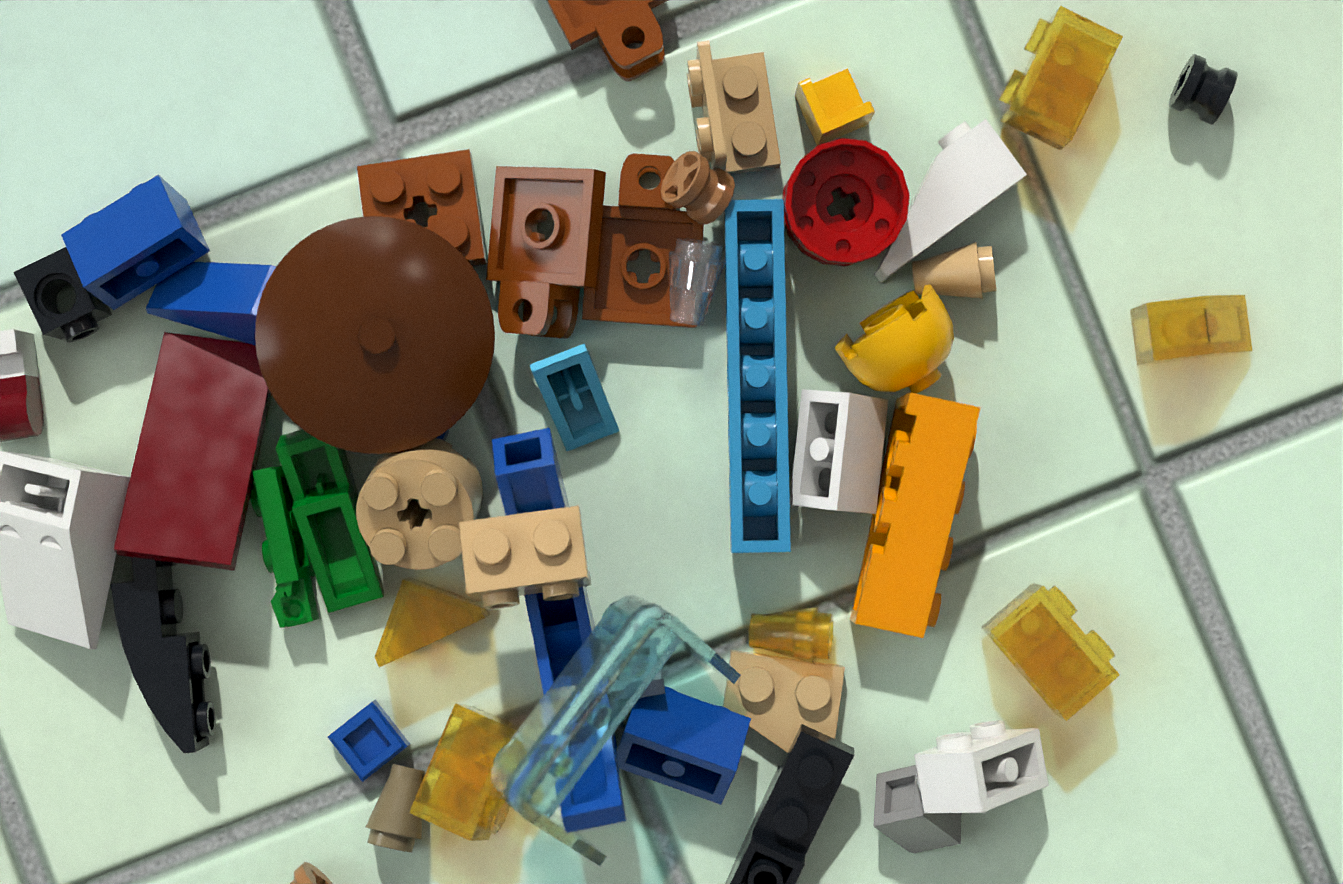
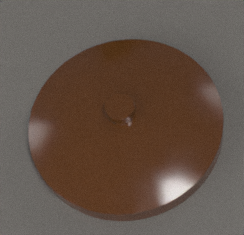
[255,216,495,454]

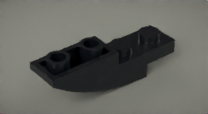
[111,557,216,753]
[725,724,854,884]

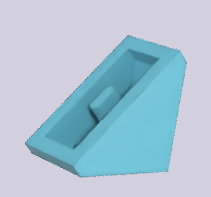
[530,344,620,452]

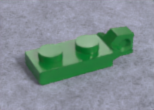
[250,466,319,628]

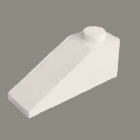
[874,119,1027,283]

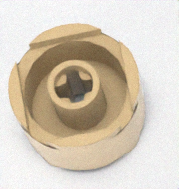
[356,438,483,570]

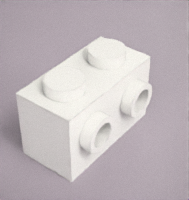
[790,389,889,514]
[914,720,1049,813]

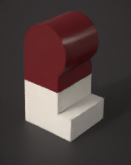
[0,329,44,442]

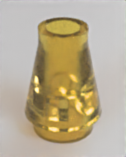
[749,607,834,664]

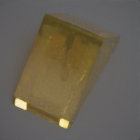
[374,577,491,668]

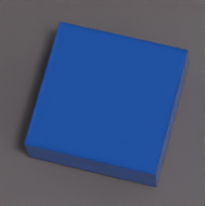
[328,699,410,782]

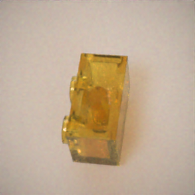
[998,6,1123,151]
[981,583,1120,721]
[409,703,533,841]

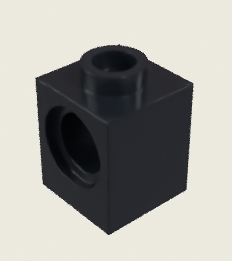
[13,247,112,342]

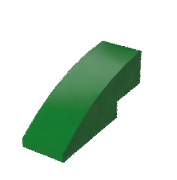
[275,429,384,613]

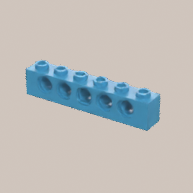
[724,199,791,553]

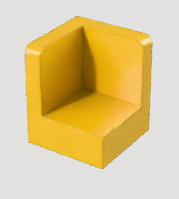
[794,68,875,146]

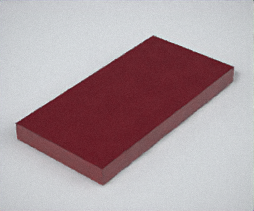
[114,332,272,571]

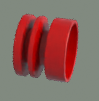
[782,138,910,267]

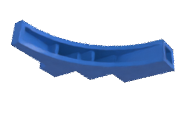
[492,428,626,833]

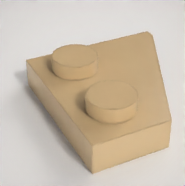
[723,650,845,753]

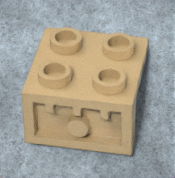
[687,40,781,175]

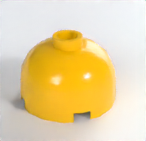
[834,284,954,394]

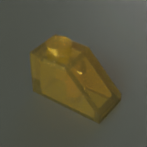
[1130,295,1252,366]

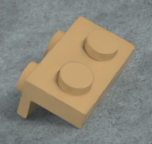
[458,506,591,609]

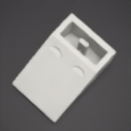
[0,451,130,649]

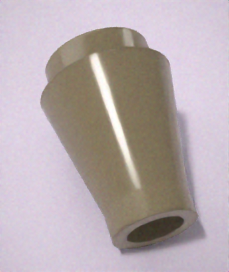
[365,764,426,853]

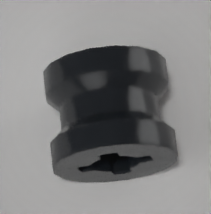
[1169,54,1238,125]

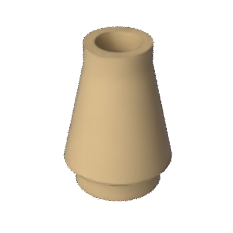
[912,242,997,299]

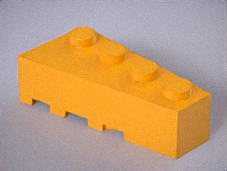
[850,392,981,638]

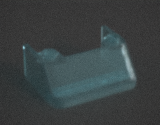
[491,595,741,866]

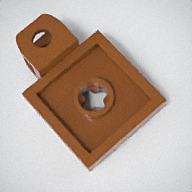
[546,0,669,81]
[357,149,487,266]
[582,153,704,328]
[486,166,606,339]

